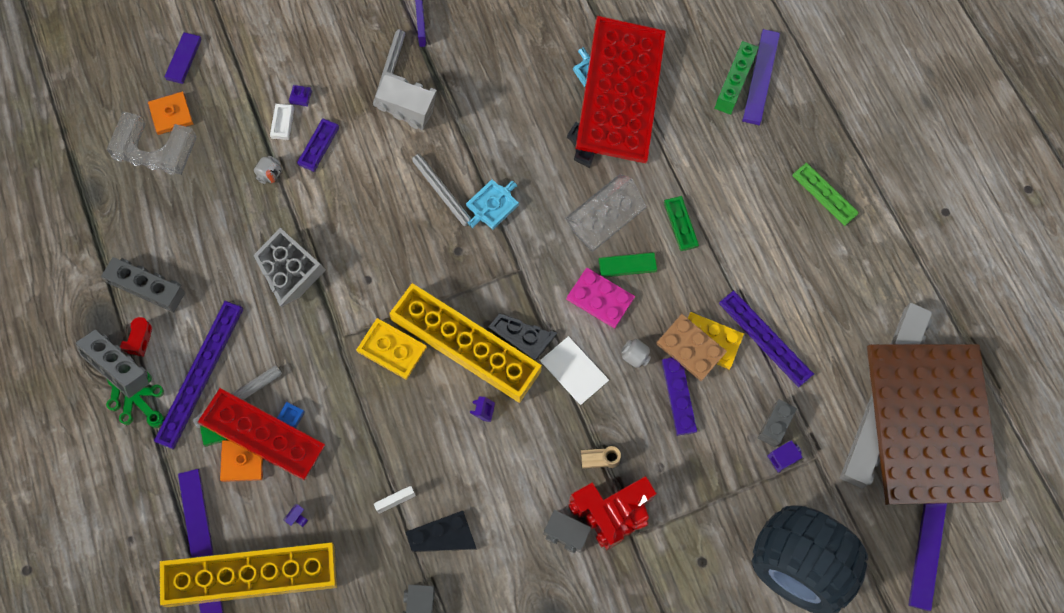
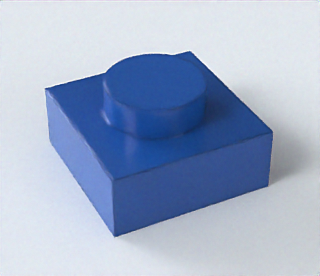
[277,402,305,428]

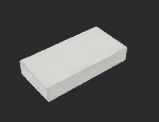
[270,104,294,140]
[374,486,416,514]

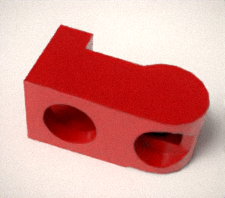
[120,317,152,357]

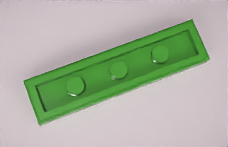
[792,162,859,226]

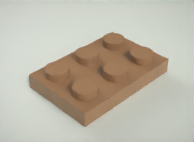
[656,314,727,381]

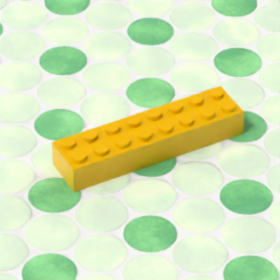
[389,283,542,403]
[160,543,337,607]

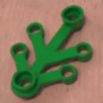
[106,372,165,428]

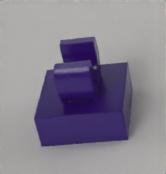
[289,85,312,107]
[470,396,495,422]
[283,504,308,527]

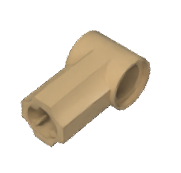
[581,446,621,469]

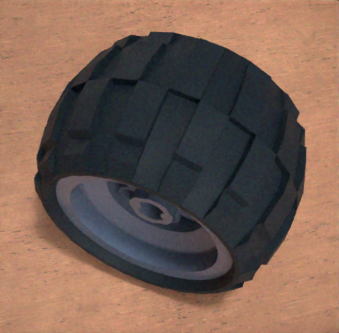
[751,505,868,613]

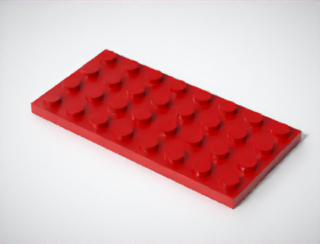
[575,16,666,164]

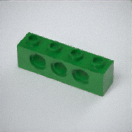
[714,41,759,115]

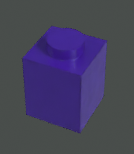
[767,440,803,473]

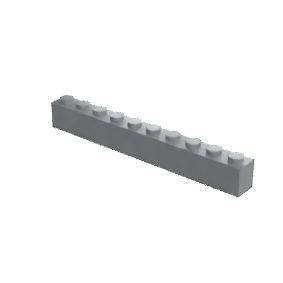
[839,303,932,489]

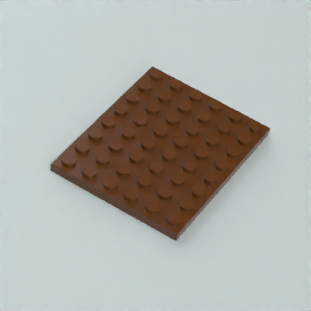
[867,344,1002,505]

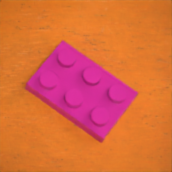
[566,267,635,329]

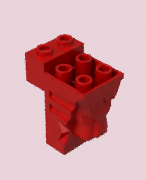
[568,476,656,550]

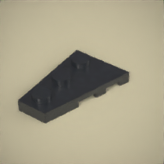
[488,314,557,361]
[405,510,477,552]

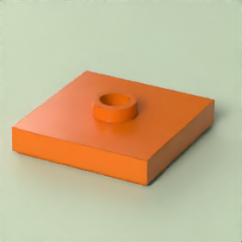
[148,91,193,135]
[220,441,263,482]

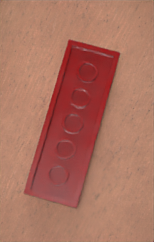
[198,388,325,481]

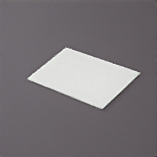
[540,336,609,405]

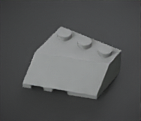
[375,72,437,130]
[254,228,326,307]

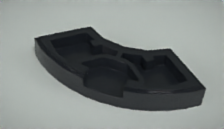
[567,122,594,168]

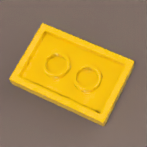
[688,312,744,370]
[356,318,427,380]

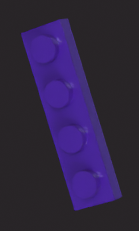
[662,358,697,436]

